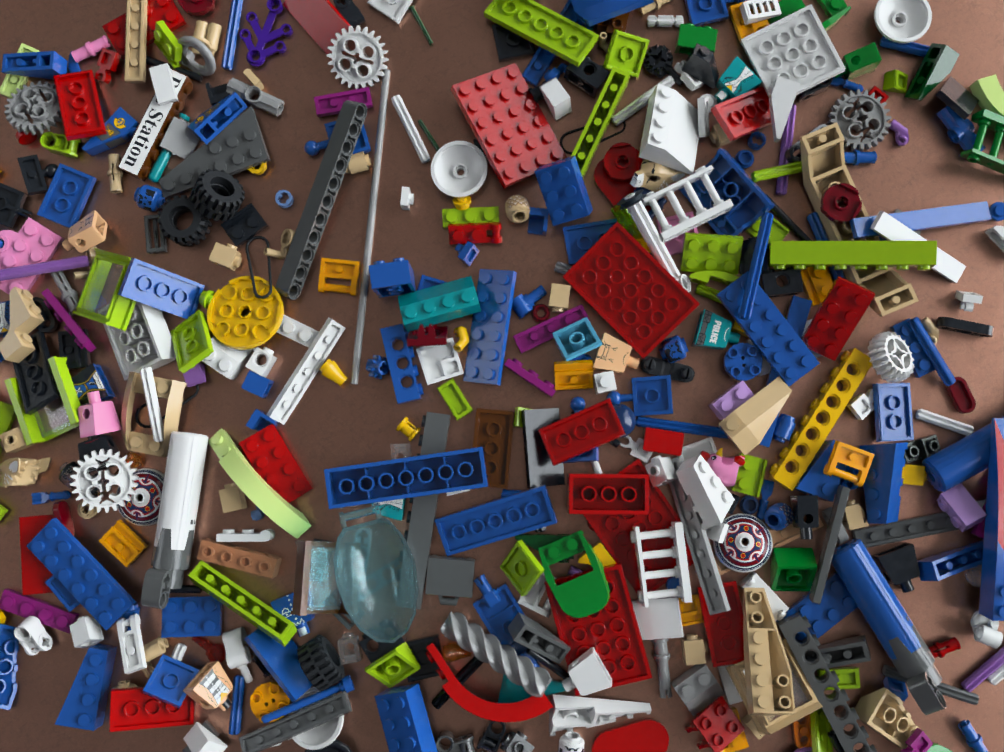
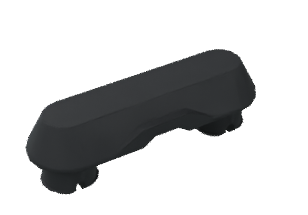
[640,356,695,382]

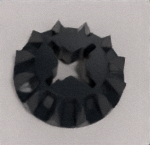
[643,44,673,75]

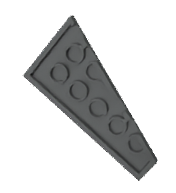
[159,107,271,200]

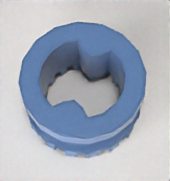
[275,190,294,208]

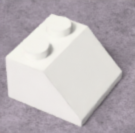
[202,336,255,380]

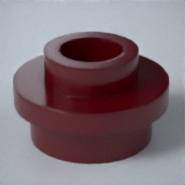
[531,304,550,323]

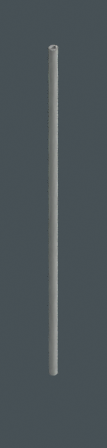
[350,69,391,385]

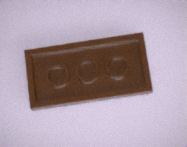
[473,408,515,489]

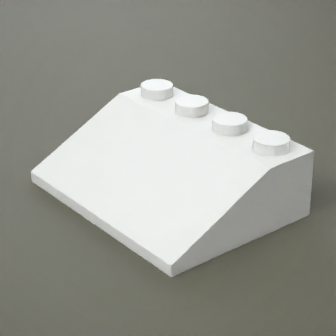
[639,84,699,175]
[99,302,176,381]

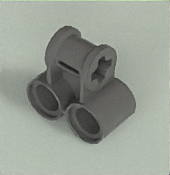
[436,730,477,752]

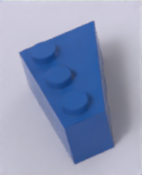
[794,440,846,502]

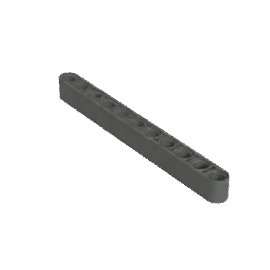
[275,100,367,300]

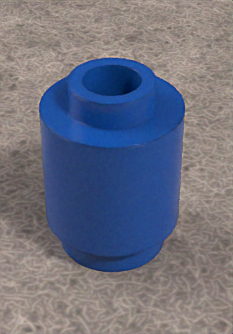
[773,413,796,443]

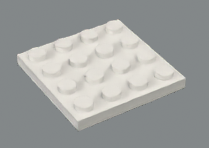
[740,4,846,97]

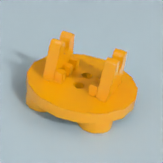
[250,681,290,723]

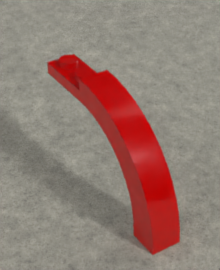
[425,643,553,722]

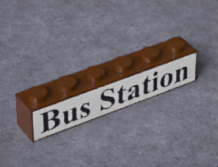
[118,68,194,182]

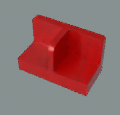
[642,427,685,456]

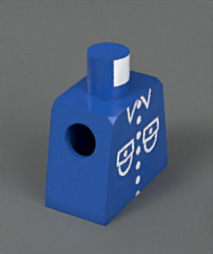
[270,588,315,637]

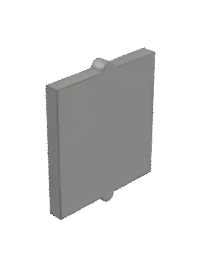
[159,116,199,159]

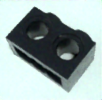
[359,618,407,663]

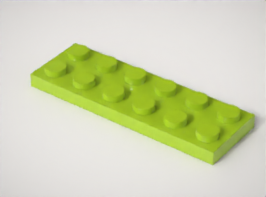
[484,0,599,67]

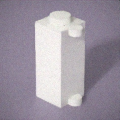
[738,571,789,622]

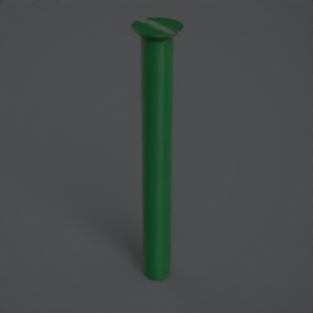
[408,5,434,45]
[418,119,440,151]

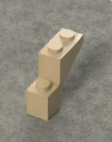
[0,287,45,363]

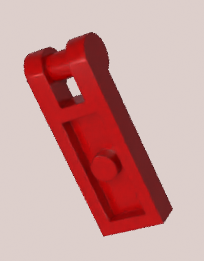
[448,222,502,245]

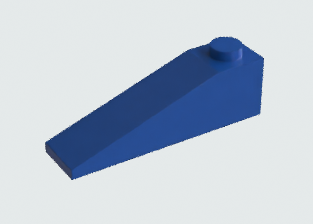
[917,540,984,581]

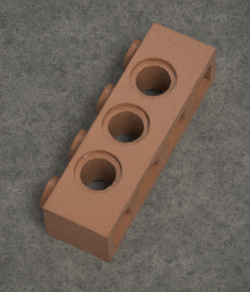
[196,538,282,578]

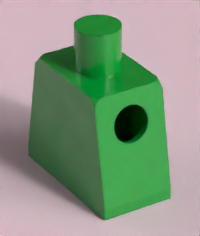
[834,42,882,80]

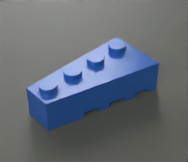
[860,442,908,524]
[55,643,117,731]

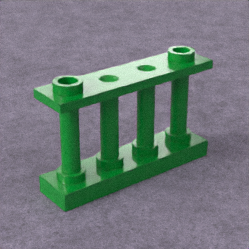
[960,109,1004,174]

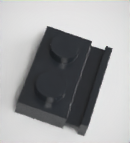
[221,203,268,248]
[740,237,770,276]
[58,329,91,370]

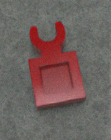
[95,48,121,84]

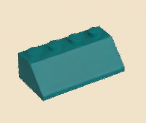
[398,276,481,332]

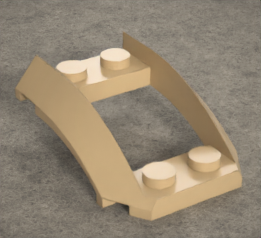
[121,372,187,457]

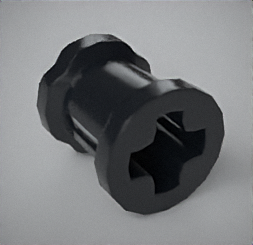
[528,81,546,104]

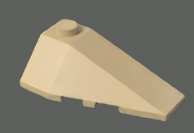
[718,377,792,456]
[855,687,919,749]

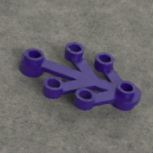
[239,0,293,67]

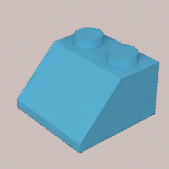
[552,317,602,361]

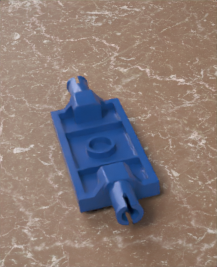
[473,574,540,667]

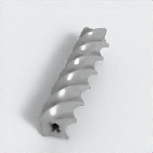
[440,611,553,697]

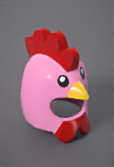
[700,448,745,487]

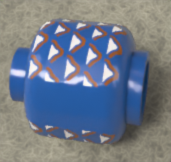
[764,502,794,531]

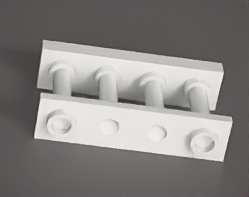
[642,165,734,243]
[630,521,693,608]

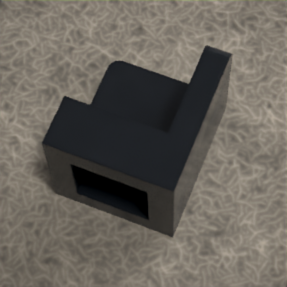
[205,82,229,106]

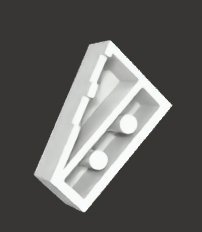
[676,454,735,530]

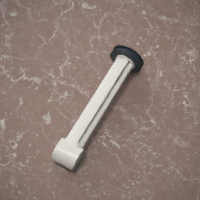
[617,189,691,292]

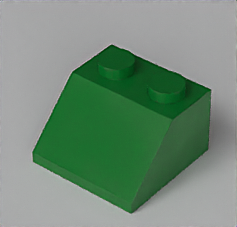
[770,547,818,591]

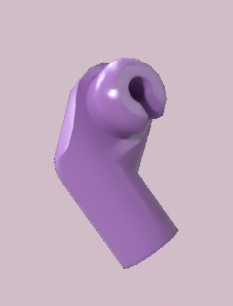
[889,119,909,146]

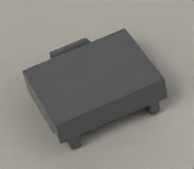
[425,555,475,606]

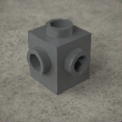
[499,731,535,752]

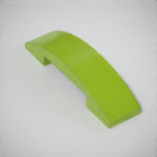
[688,271,739,285]

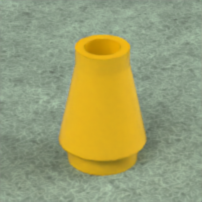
[319,359,347,386]

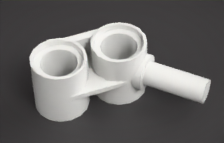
[970,611,1003,649]
[222,627,253,683]

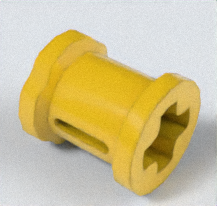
[396,417,421,442]

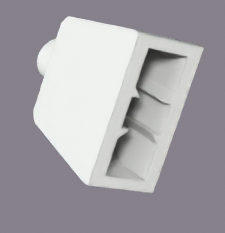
[562,647,612,696]

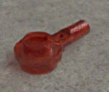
[192,637,226,663]

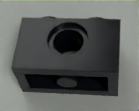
[564,56,610,98]
[758,267,804,298]

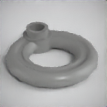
[178,36,216,76]

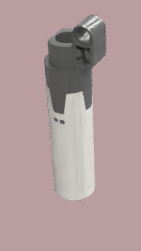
[141,431,209,609]

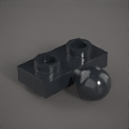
[17,154,58,196]

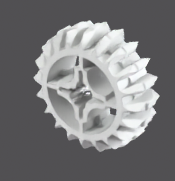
[867,331,915,383]

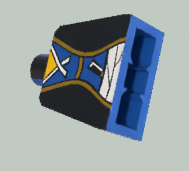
[71,363,116,406]

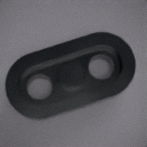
[33,297,58,333]

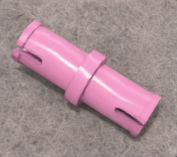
[71,35,111,63]

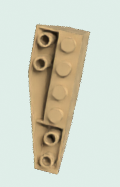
[743,588,795,716]

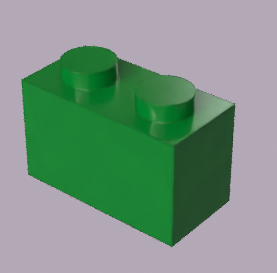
[674,23,718,55]

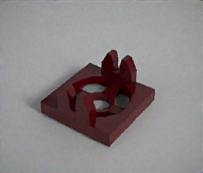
[407,324,448,346]

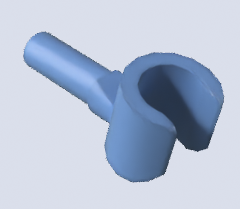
[251,506,265,521]

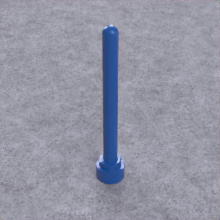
[261,675,355,723]

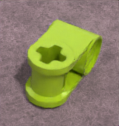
[40,132,82,159]

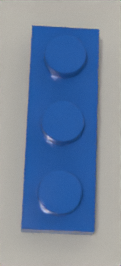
[890,318,935,378]

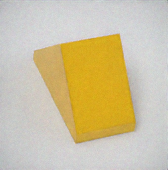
[577,541,616,567]

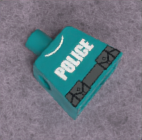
[691,309,740,350]

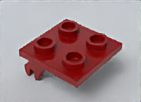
[685,696,745,752]

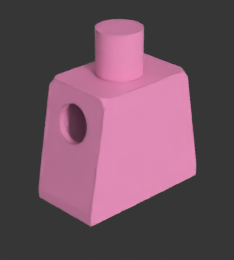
[78,391,122,438]

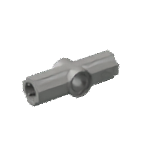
[226,78,285,117]

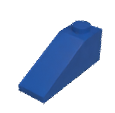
[1,51,68,79]

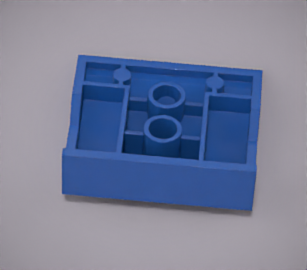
[679,148,775,236]

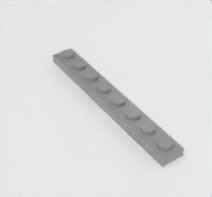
[669,456,731,615]

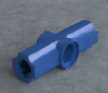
[937,106,986,151]

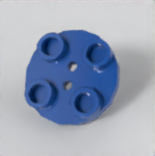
[724,343,763,381]

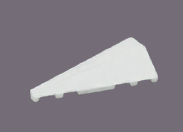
[549,694,652,736]

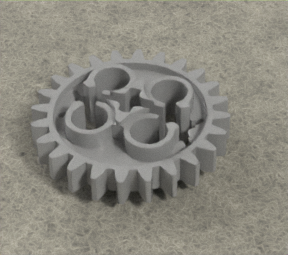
[4,81,62,135]
[827,89,892,152]

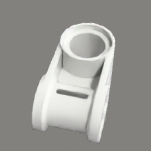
[14,616,53,656]

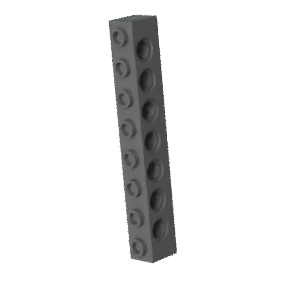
[777,612,877,752]

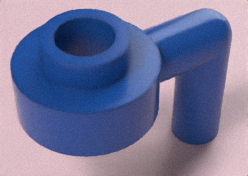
[544,63,568,82]

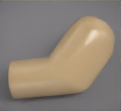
[921,317,939,344]

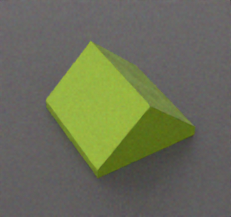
[365,641,421,688]

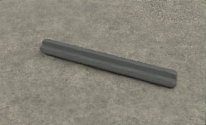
[882,665,979,705]

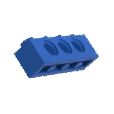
[380,324,424,405]

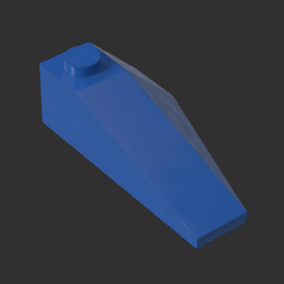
[0,624,19,710]

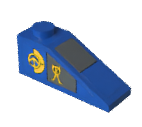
[187,92,248,145]
[82,107,139,156]

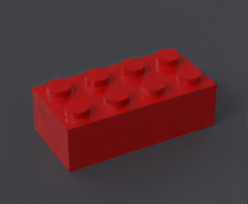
[567,473,649,515]

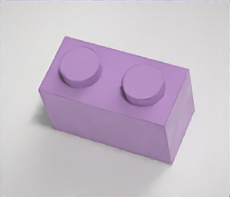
[708,380,754,420]
[937,483,987,532]

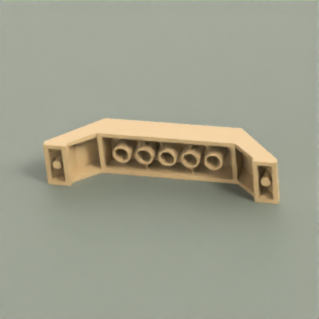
[800,122,919,317]

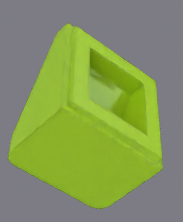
[883,69,908,94]

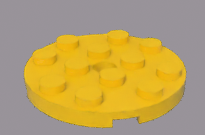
[207,276,284,350]

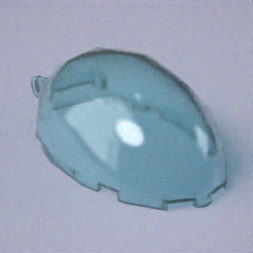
[333,503,419,643]

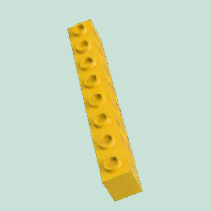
[768,348,872,491]

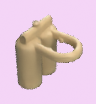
[192,20,222,57]
[142,636,169,679]

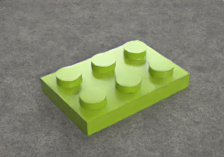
[680,233,744,275]
[170,310,214,373]

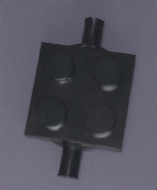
[0,183,32,229]

